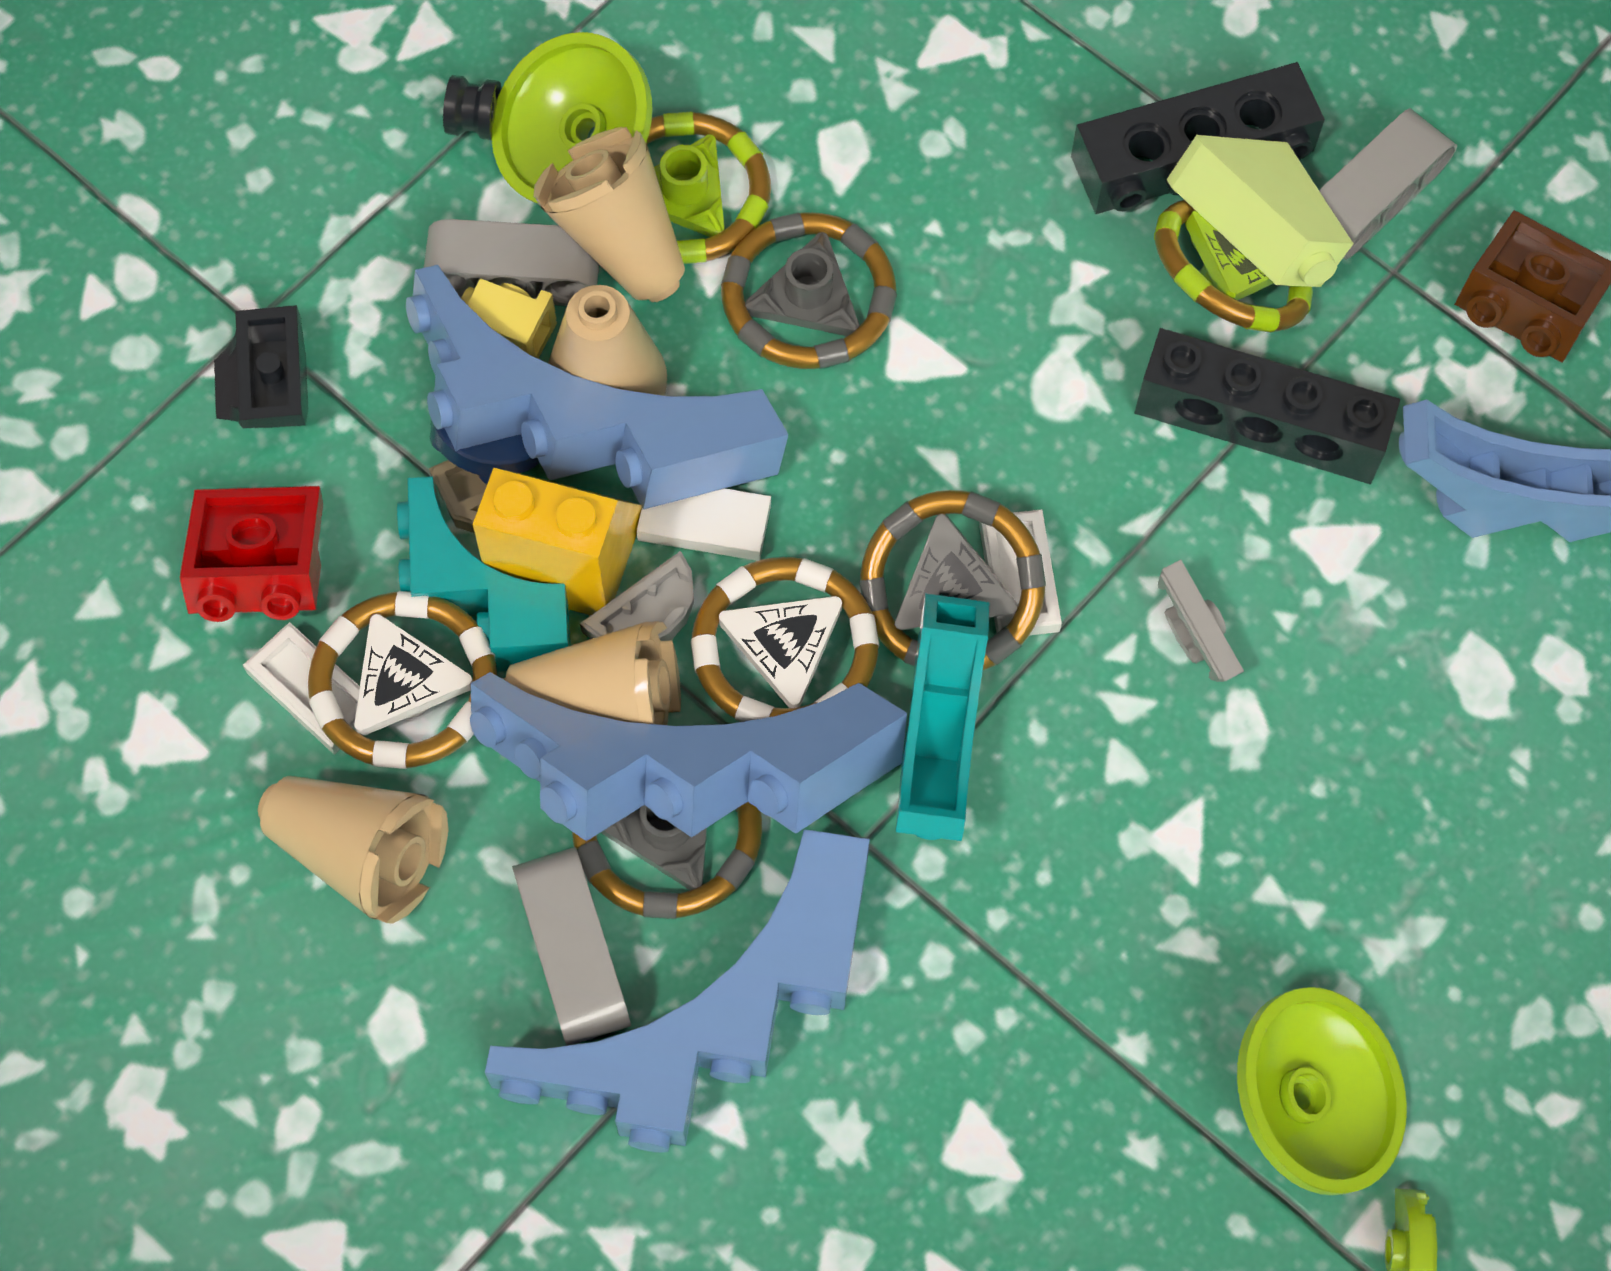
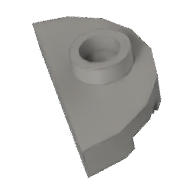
[580,551,694,641]
[1158,560,1244,682]

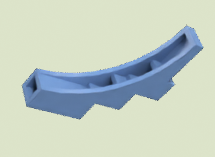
[406,265,788,510]
[1399,399,1611,542]
[470,672,907,841]
[485,829,870,1153]

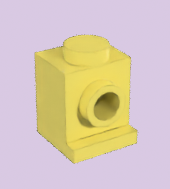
[461,278,557,359]

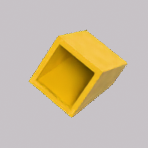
[473,468,642,615]

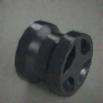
[443,75,502,140]

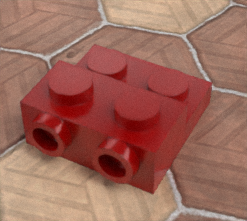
[179,486,323,622]

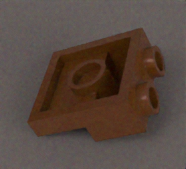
[1454,210,1611,363]

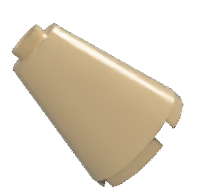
[534,127,685,302]
[548,285,667,396]
[502,621,681,725]
[258,776,448,924]

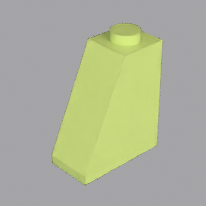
[1167,135,1353,287]

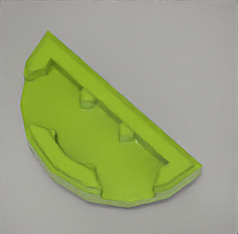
[1385,1188,1437,1271]

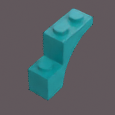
[397,476,571,672]
[896,593,990,841]

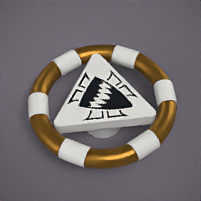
[691,557,879,722]
[308,591,497,769]

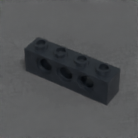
[1071,62,1325,214]
[1134,328,1401,485]

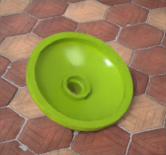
[491,32,652,205]
[1237,987,1407,1195]

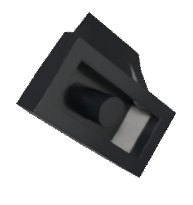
[214,305,308,429]

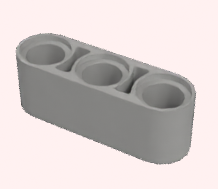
[1319,108,1457,260]
[424,219,599,306]
[512,847,631,1046]

